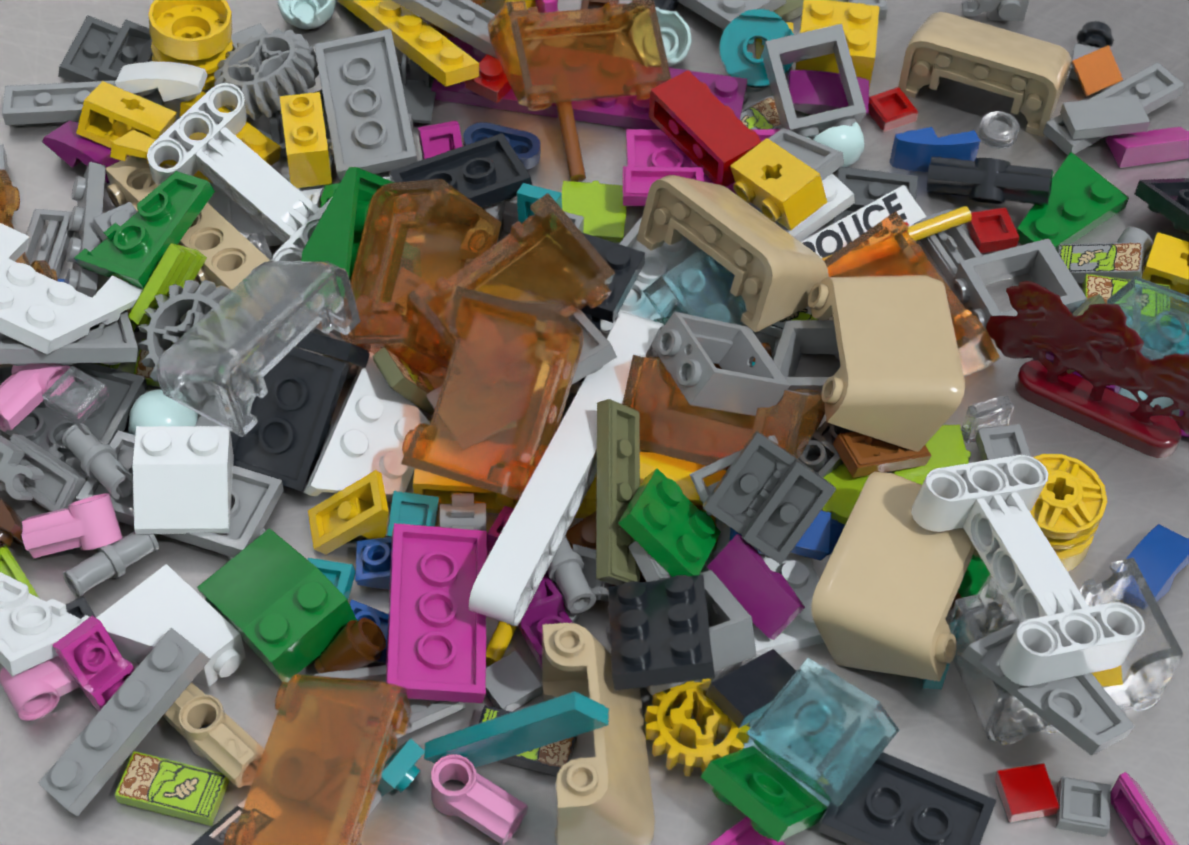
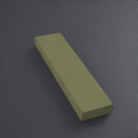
[596,399,640,586]

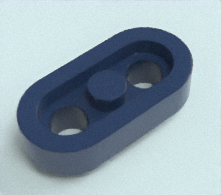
[463,122,541,170]

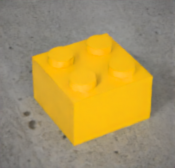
[795,0,880,88]

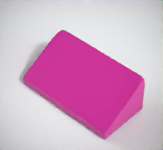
[1106,127,1189,168]
[1110,772,1179,845]

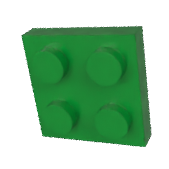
[618,468,721,577]
[701,746,828,842]

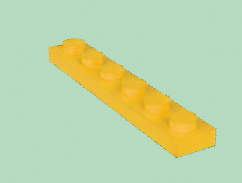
[337,0,479,87]

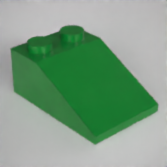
[297,167,399,309]
[197,528,357,685]

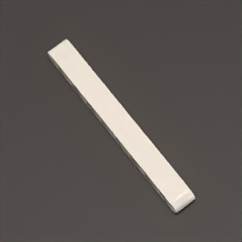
[469,312,665,626]

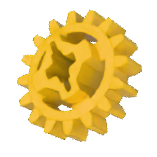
[645,678,751,777]

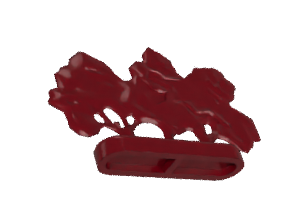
[984,281,1189,458]

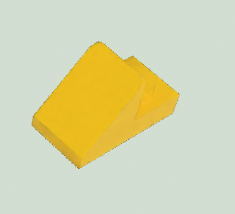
[307,470,389,555]

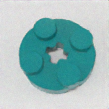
[719,9,794,88]

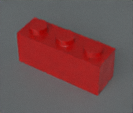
[649,70,762,187]

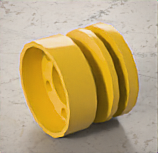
[148,0,233,90]
[1030,454,1108,572]

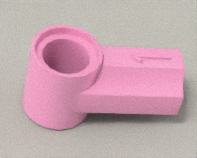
[0,363,73,432]
[21,493,123,559]
[0,655,80,721]
[431,754,528,845]

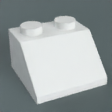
[133,426,234,534]

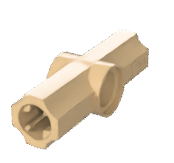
[162,682,271,788]

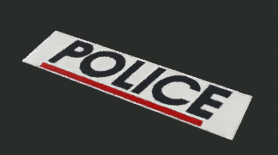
[801,185,927,258]

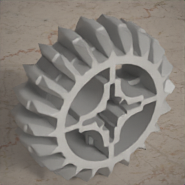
[214,29,319,120]
[137,280,257,399]

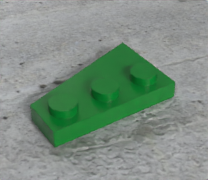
[1017,152,1129,253]
[74,171,215,289]

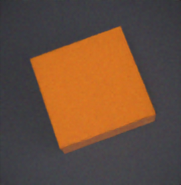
[1071,45,1123,97]

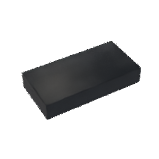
[705,649,807,728]

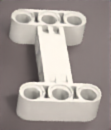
[147,83,333,294]
[911,455,1145,686]

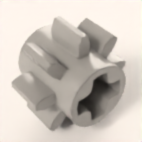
[440,493,486,531]

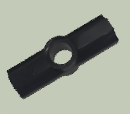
[927,157,1053,205]

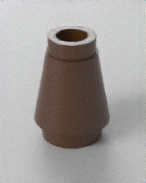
[315,618,386,673]

